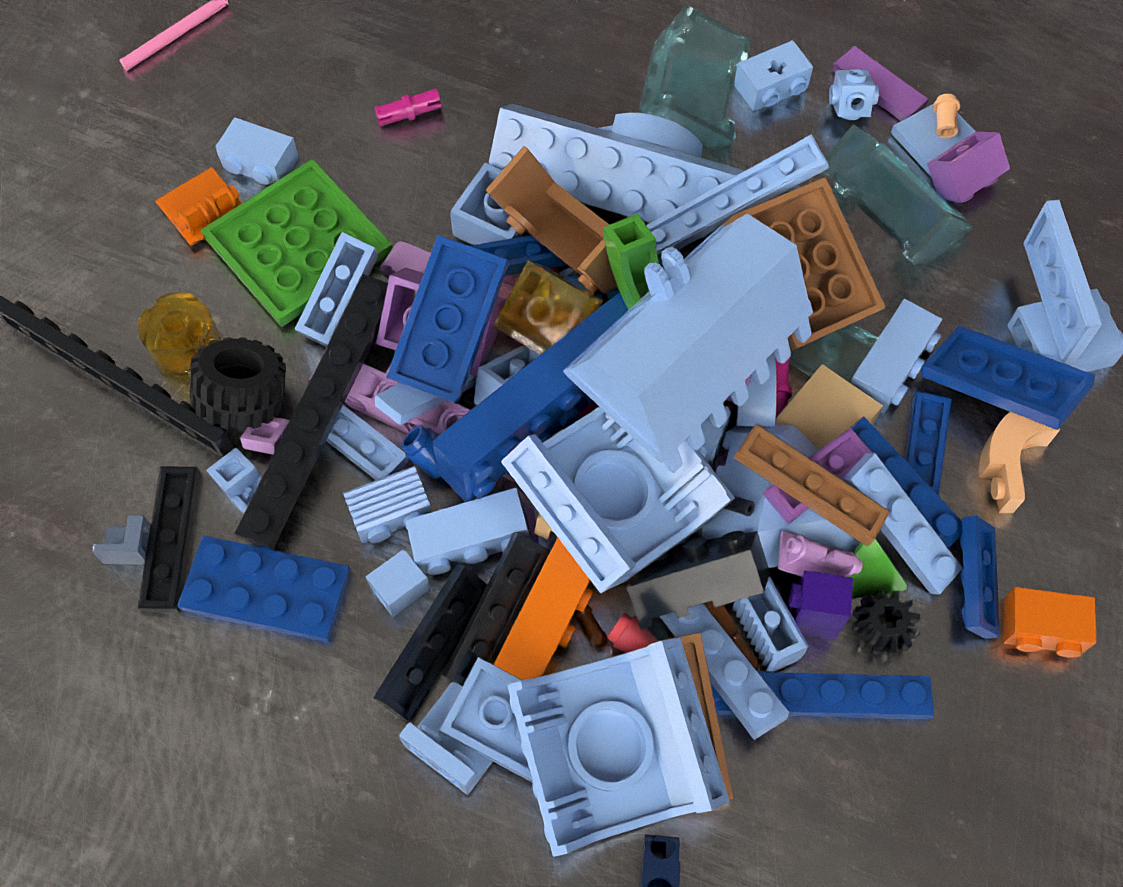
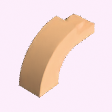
[979,412,1060,513]

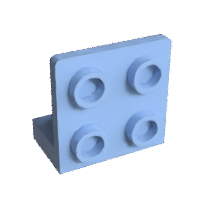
[399,682,493,795]

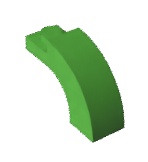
[603,214,659,310]

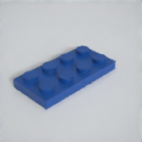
[386,235,510,404]
[921,326,1095,430]
[177,535,351,643]

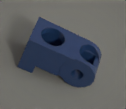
[640,834,681,887]

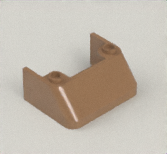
[486,146,620,294]

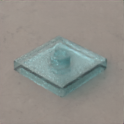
[789,323,878,383]

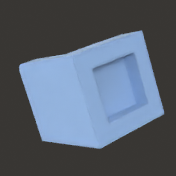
[366,550,430,618]

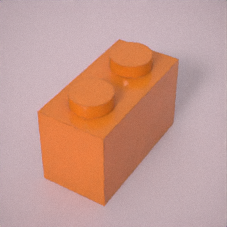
[1003,587,1097,657]

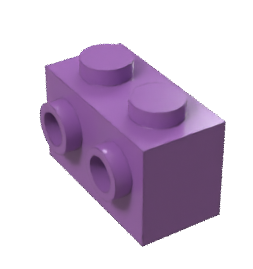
[927,132,1010,203]

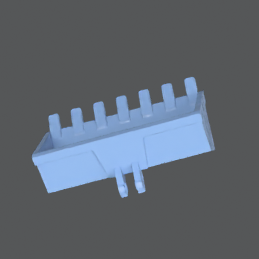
[563,214,813,473]

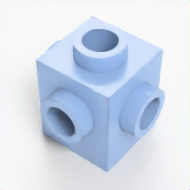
[829,69,879,120]

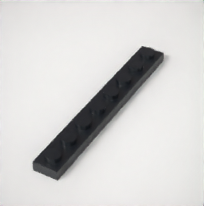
[234,274,388,551]
[0,296,233,457]

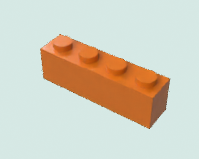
[494,538,594,680]

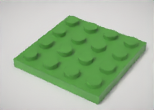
[201,159,393,327]

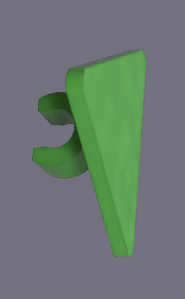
[848,538,907,597]

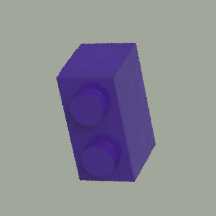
[784,571,853,640]

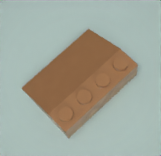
[721,177,886,351]

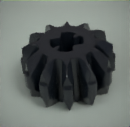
[852,588,921,657]

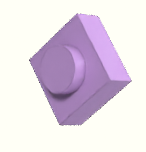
[240,417,290,455]

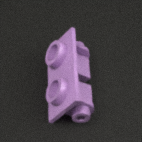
[778,531,863,577]

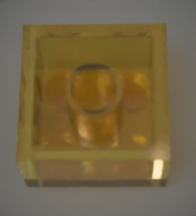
[493,260,603,355]

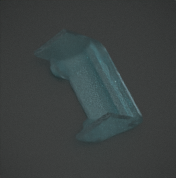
[821,124,974,265]

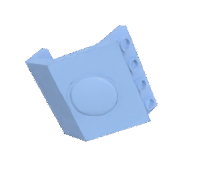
[501,407,735,593]
[507,637,730,857]

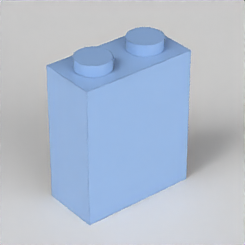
[1007,288,1123,372]

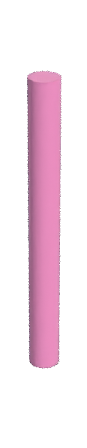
[120,0,229,71]

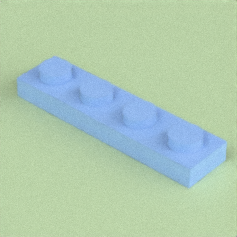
[842,453,962,595]
[660,603,789,740]

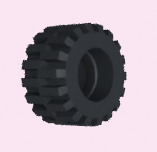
[190,337,286,430]

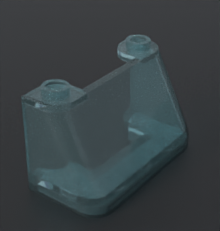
[638,5,751,151]

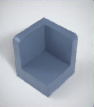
[92,515,151,565]

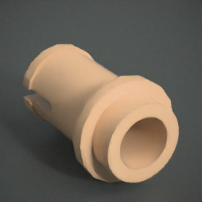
[933,94,960,139]

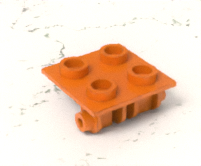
[155,167,242,246]

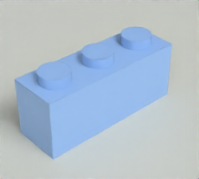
[295,232,378,347]
[850,299,942,414]
[405,488,533,575]

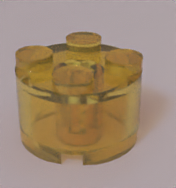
[138,292,221,376]

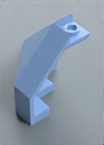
[702,424,860,568]

